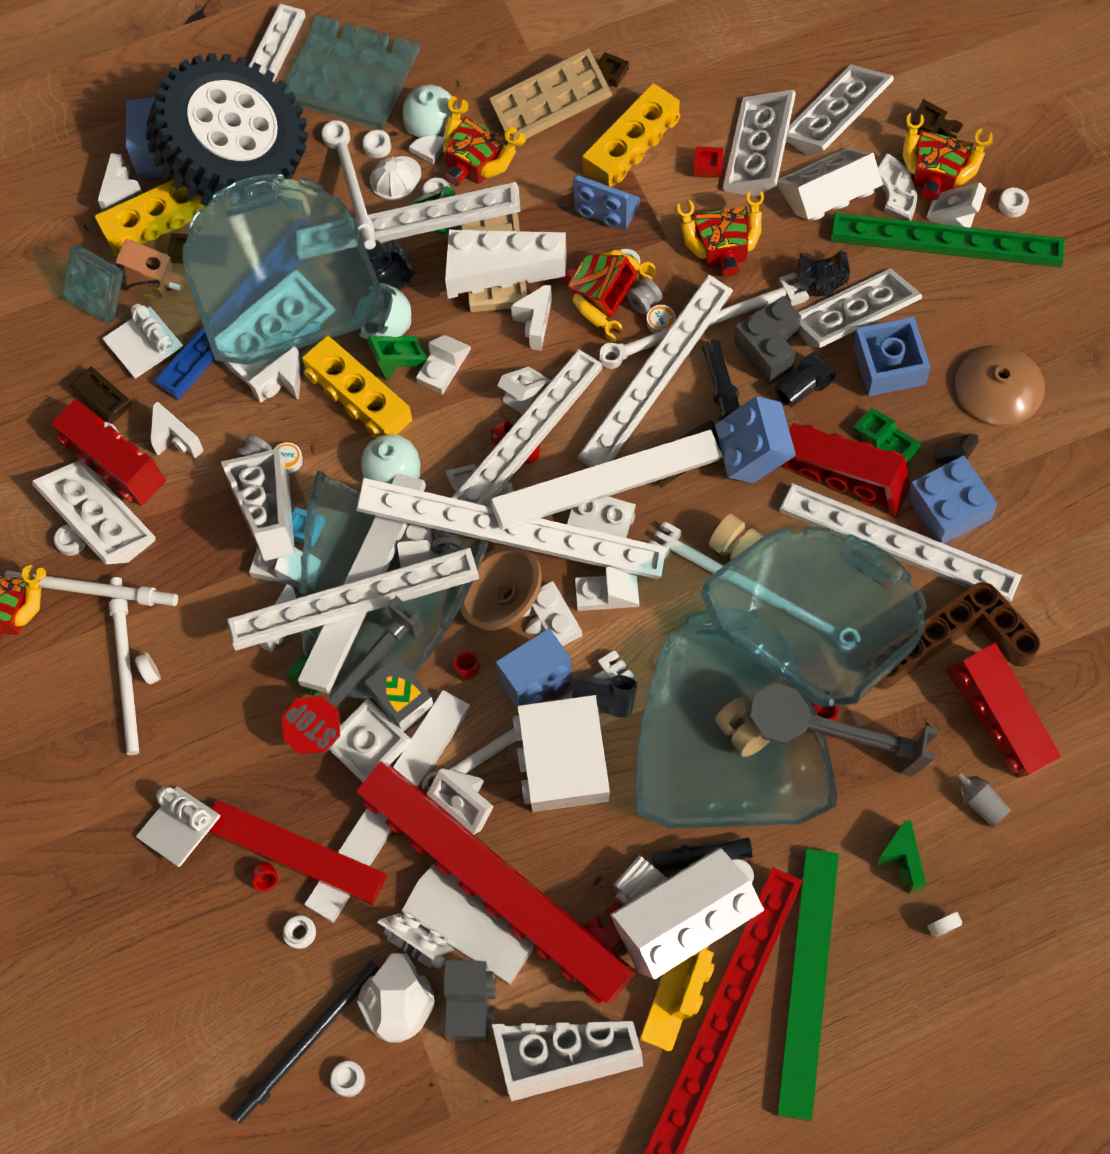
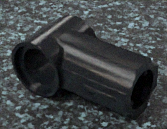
[775,352,837,408]
[572,674,638,717]

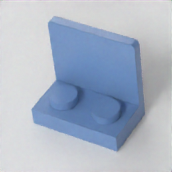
[573,175,640,230]

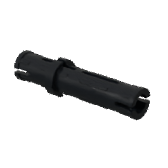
[652,837,752,872]

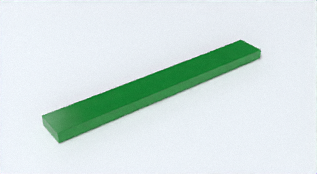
[830,212,1065,268]
[777,849,839,1122]

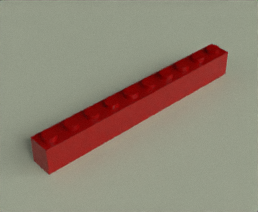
[356,761,637,1005]

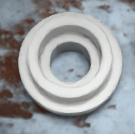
[283,915,316,949]

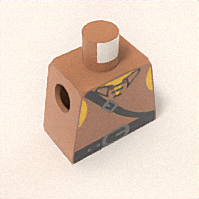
[115,238,186,299]

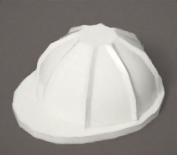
[370,156,421,201]

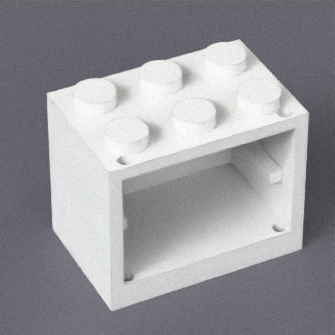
[513,695,610,812]

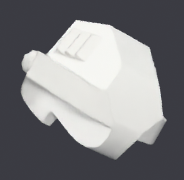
[357,953,435,1043]

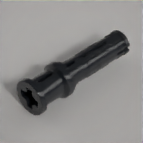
[702,339,740,421]

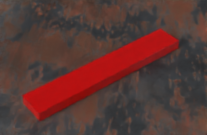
[208,799,388,906]

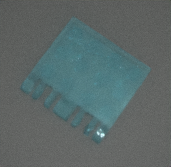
[284,14,420,130]

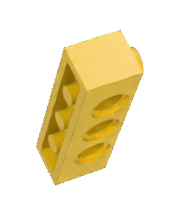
[582,83,680,187]
[95,179,217,256]
[302,335,412,438]

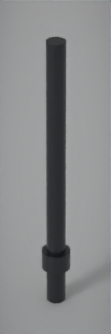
[231,961,379,1125]

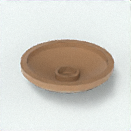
[954,346,1045,427]
[459,546,542,631]

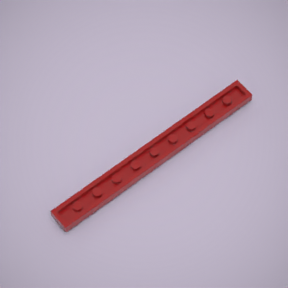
[644,867,803,1154]

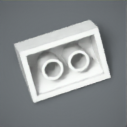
[777,147,883,221]

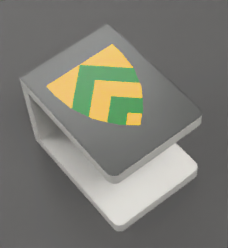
[365,657,433,732]

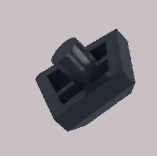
[934,433,979,464]

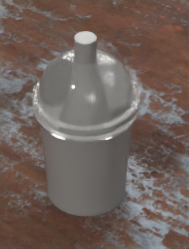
[957,773,1011,828]

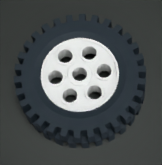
[146,53,308,211]

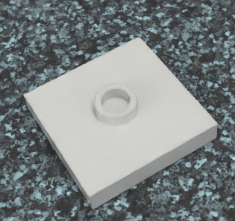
[329,698,413,782]

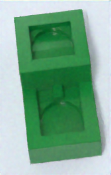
[853,407,921,464]

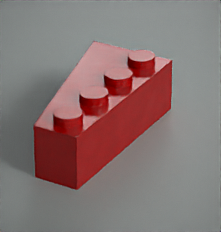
[51,399,167,506]
[781,423,910,518]
[945,643,1061,778]

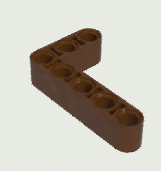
[868,582,1040,689]

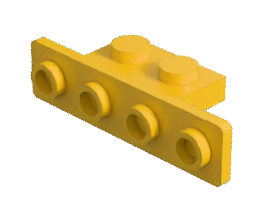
[640,945,714,1052]

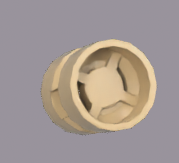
[709,514,767,570]
[715,696,770,757]

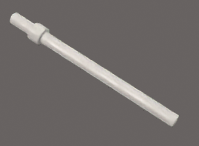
[336,141,376,249]
[4,570,178,606]
[109,577,139,755]

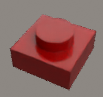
[693,146,724,178]

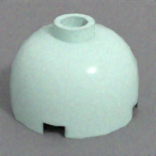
[403,84,457,138]
[356,283,412,339]
[361,434,421,484]

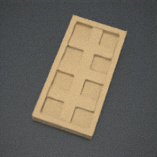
[490,48,612,140]
[462,212,527,312]

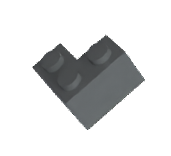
[734,296,801,385]
[444,960,496,1043]

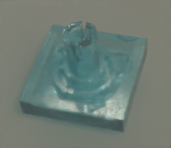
[62,245,123,323]

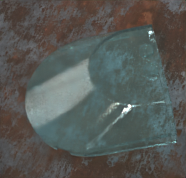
[183,174,386,365]
[701,526,927,707]

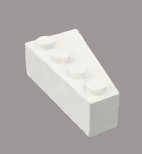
[221,448,295,561]

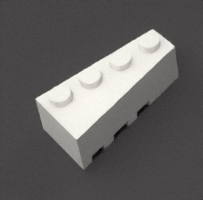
[445,230,567,298]
[492,1021,643,1101]

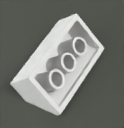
[610,848,764,979]

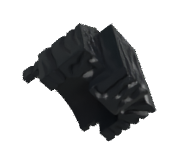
[357,239,415,291]
[798,250,850,297]

